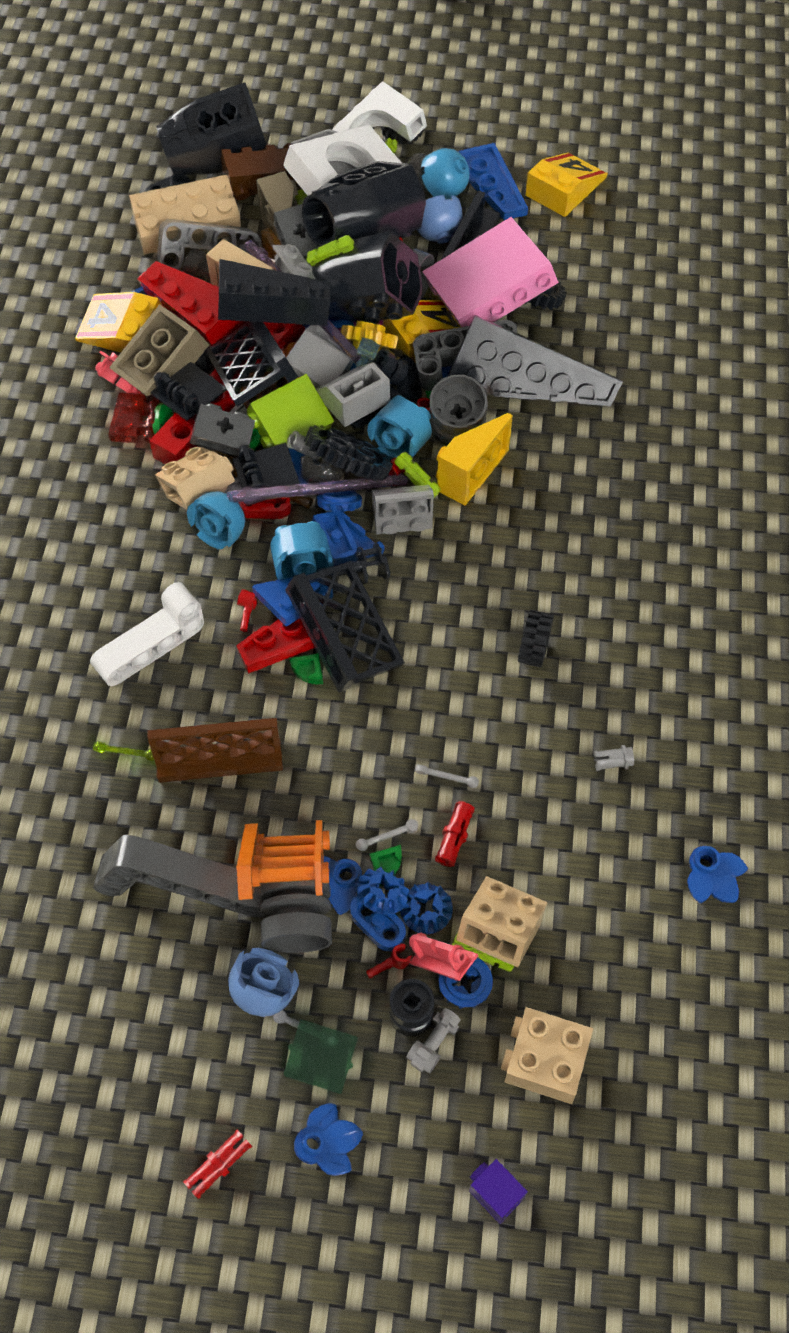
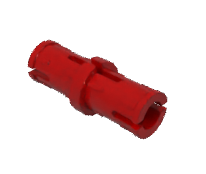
[435,801,475,867]
[183,1129,253,1199]

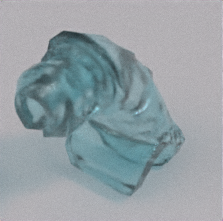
[355,337,380,367]

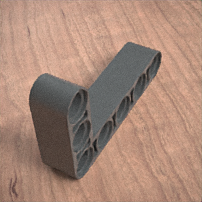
[93,835,266,917]

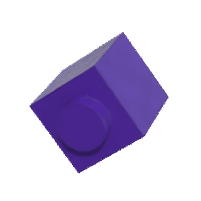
[469,1159,528,1224]

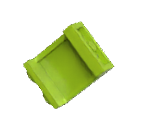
[246,374,335,449]

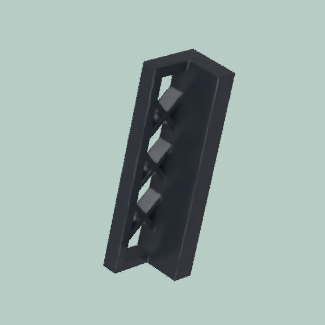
[441,191,500,260]

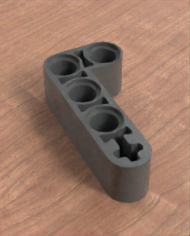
[157,219,261,270]
[413,320,517,391]

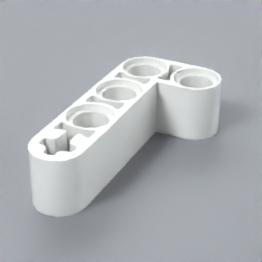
[90,582,204,686]

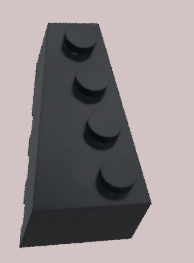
[218,259,330,326]

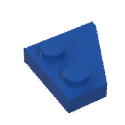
[312,511,385,565]
[252,573,334,627]

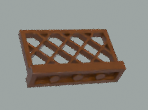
[147,718,283,783]

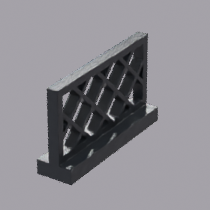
[205,321,298,407]
[285,561,405,693]

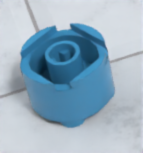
[367,395,432,460]
[270,521,334,580]

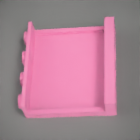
[422,217,559,327]

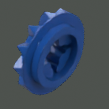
[317,488,362,513]
[356,867,409,915]
[400,882,453,934]
[439,957,493,1009]

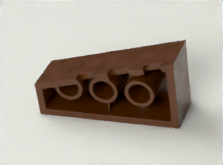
[221,143,299,200]

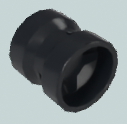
[371,348,409,385]

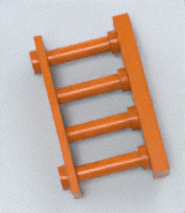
[236,820,330,900]

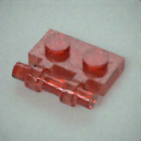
[108,392,162,443]

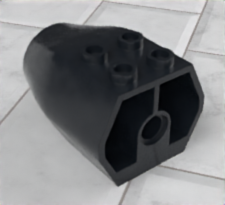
[156,82,267,175]
[302,161,426,247]
[307,231,422,324]

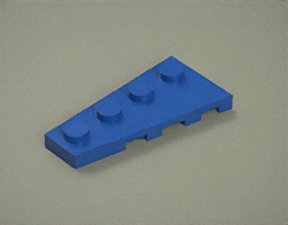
[458,143,528,221]

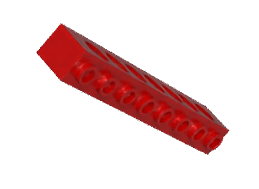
[150,322,305,464]

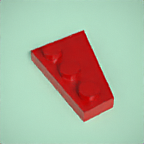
[236,618,315,674]

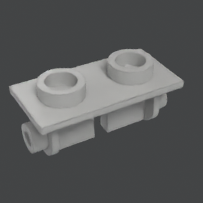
[273,244,316,279]

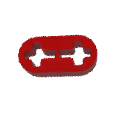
[237,492,291,519]

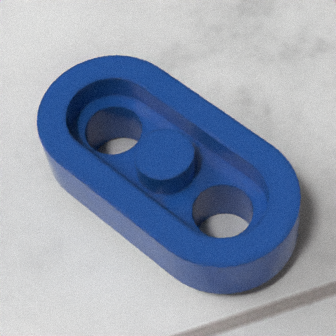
[350,895,406,951]

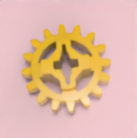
[340,321,398,353]

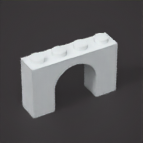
[332,81,427,142]
[283,124,402,196]

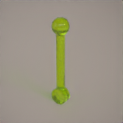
[93,741,154,761]

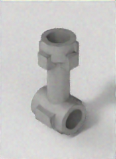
[406,1008,461,1074]

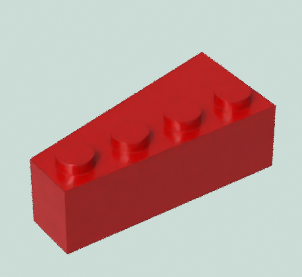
[137,261,246,347]

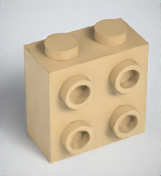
[155,447,235,510]
[456,876,547,967]
[501,1007,593,1104]

